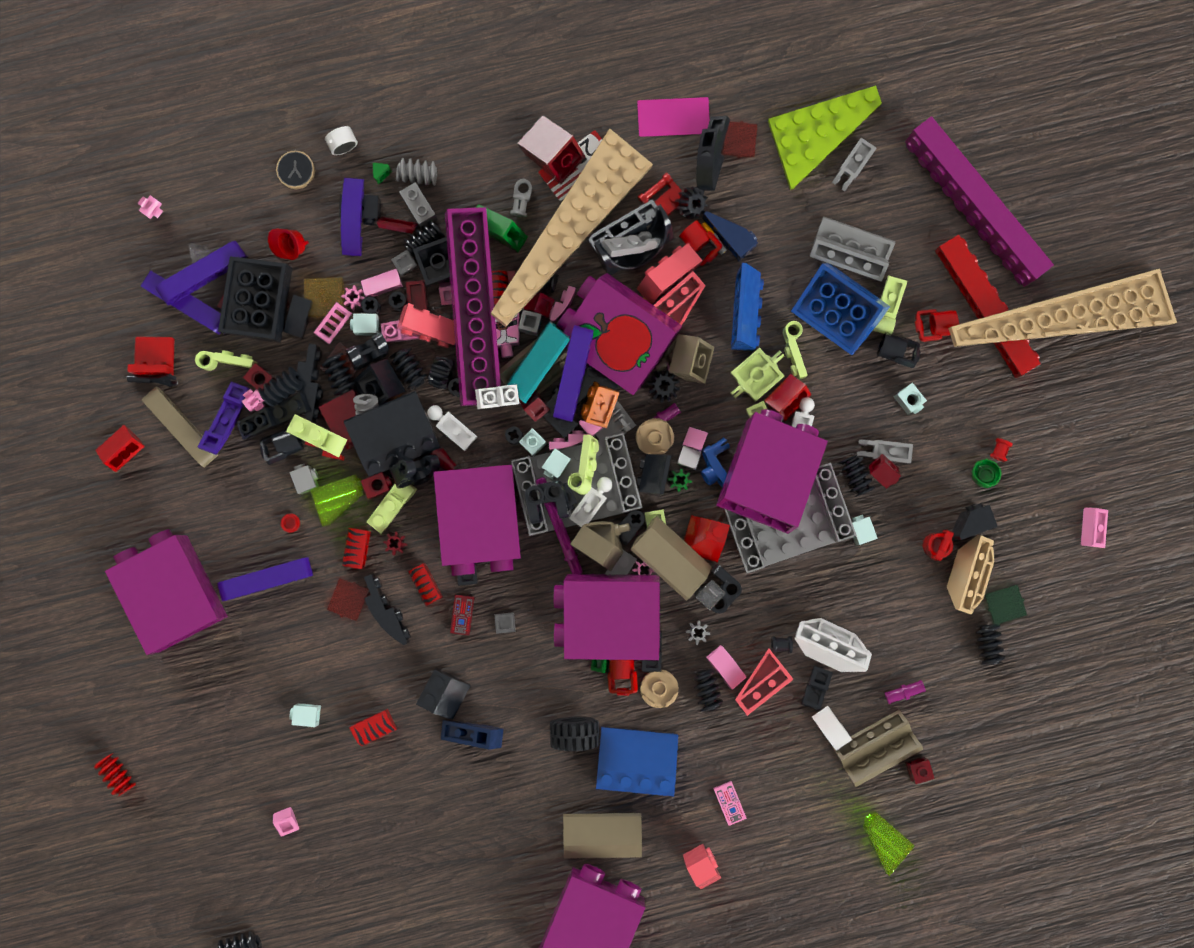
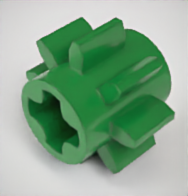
[668,469,692,493]

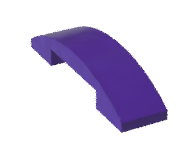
[341,178,364,256]
[197,382,249,455]

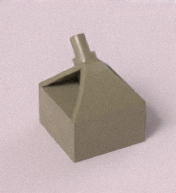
[655,334,714,384]
[571,522,630,571]

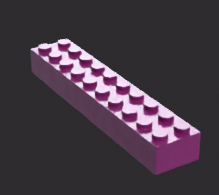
[905,116,1054,287]
[445,207,501,406]

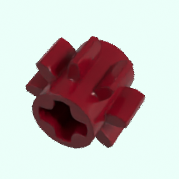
[383,532,408,556]

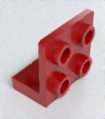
[128,337,175,375]

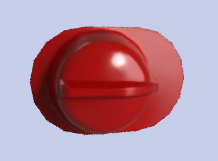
[268,228,309,260]

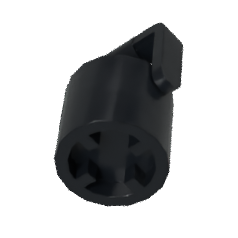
[877,332,921,368]
[260,429,304,465]

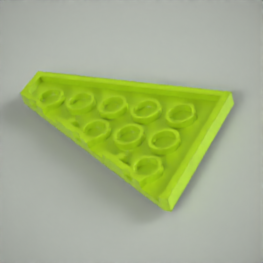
[768,86,882,190]

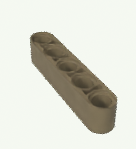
[142,386,219,468]

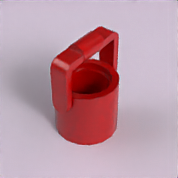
[679,220,723,266]
[915,309,959,342]
[923,530,954,561]
[608,660,638,696]

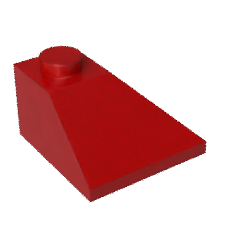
[684,515,730,562]

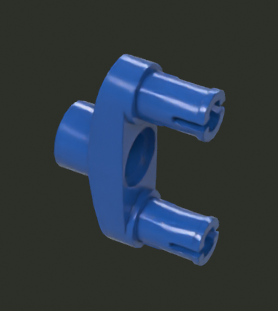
[701,437,730,488]

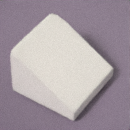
[677,446,701,470]

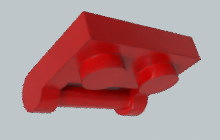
[637,173,682,216]

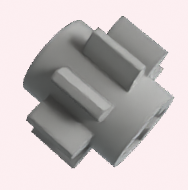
[686,620,710,645]

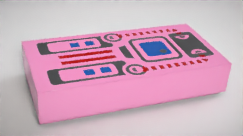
[713,781,747,826]

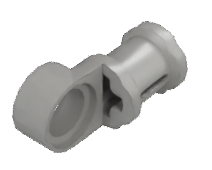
[510,179,532,217]

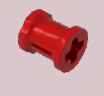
[990,438,1013,462]

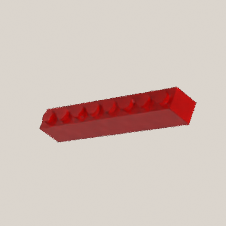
[935,235,1041,378]

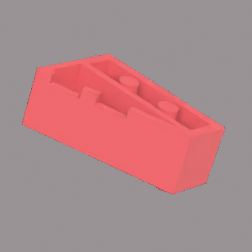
[637,244,703,305]
[654,271,705,325]
[397,303,455,348]
[735,649,793,716]
[683,844,721,889]

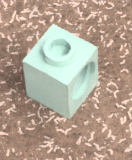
[350,314,379,336]
[894,383,927,415]
[519,428,547,456]
[542,448,571,480]
[852,515,878,545]
[289,703,321,727]

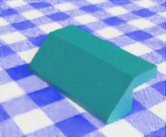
[506,321,570,403]

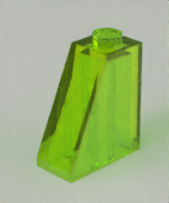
[310,475,363,527]
[863,811,915,876]

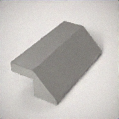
[810,216,895,282]

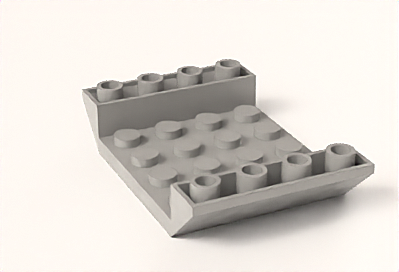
[511,433,642,536]
[724,463,857,573]

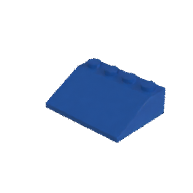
[731,263,764,351]
[791,263,890,355]
[596,727,678,796]

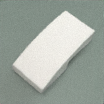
[475,384,519,409]
[812,706,852,751]

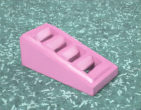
[314,302,352,344]

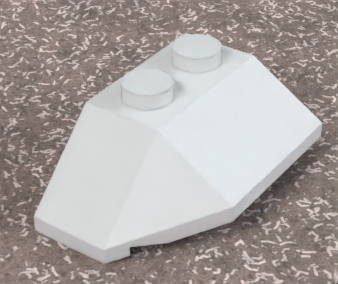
[794,618,872,672]

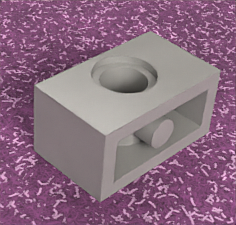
[399,182,438,229]

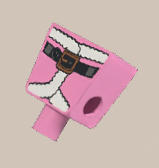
[495,313,520,358]

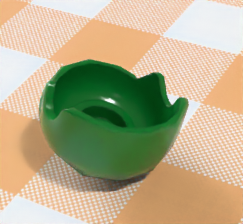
[971,459,1002,488]

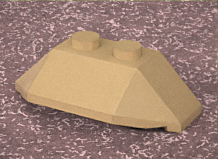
[947,535,994,614]

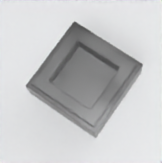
[391,250,418,276]
[494,612,516,634]

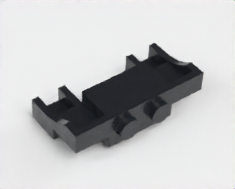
[542,363,619,439]

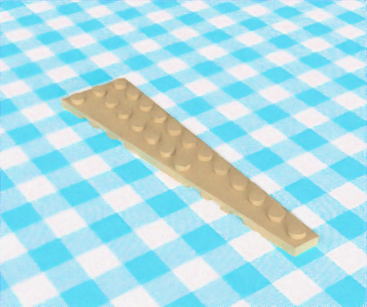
[491,129,653,327]
[948,269,1177,347]

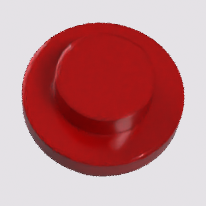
[281,514,300,533]

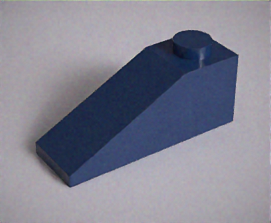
[702,211,758,261]
[441,720,504,750]

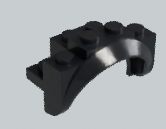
[587,199,674,275]

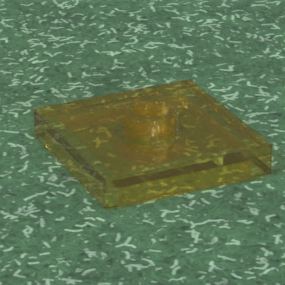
[304,277,344,318]

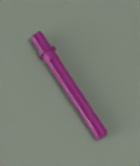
[535,477,583,574]

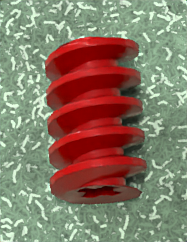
[94,753,136,797]

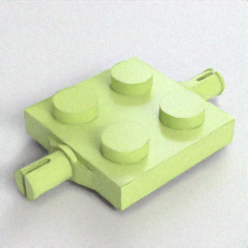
[730,348,785,402]

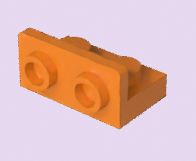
[581,381,620,428]

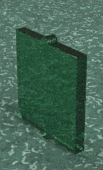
[985,585,1027,624]

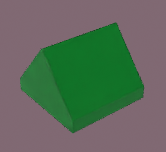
[373,163,392,184]
[591,659,609,673]

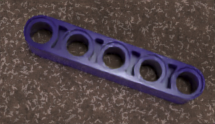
[155,241,247,305]
[141,270,221,335]
[553,325,594,422]
[217,557,313,602]

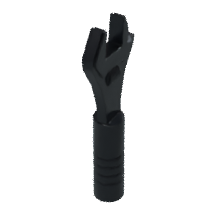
[127,374,178,387]

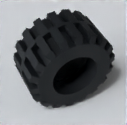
[550,717,599,751]

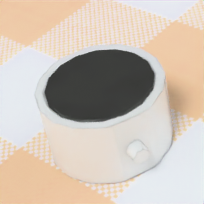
[325,126,358,155]

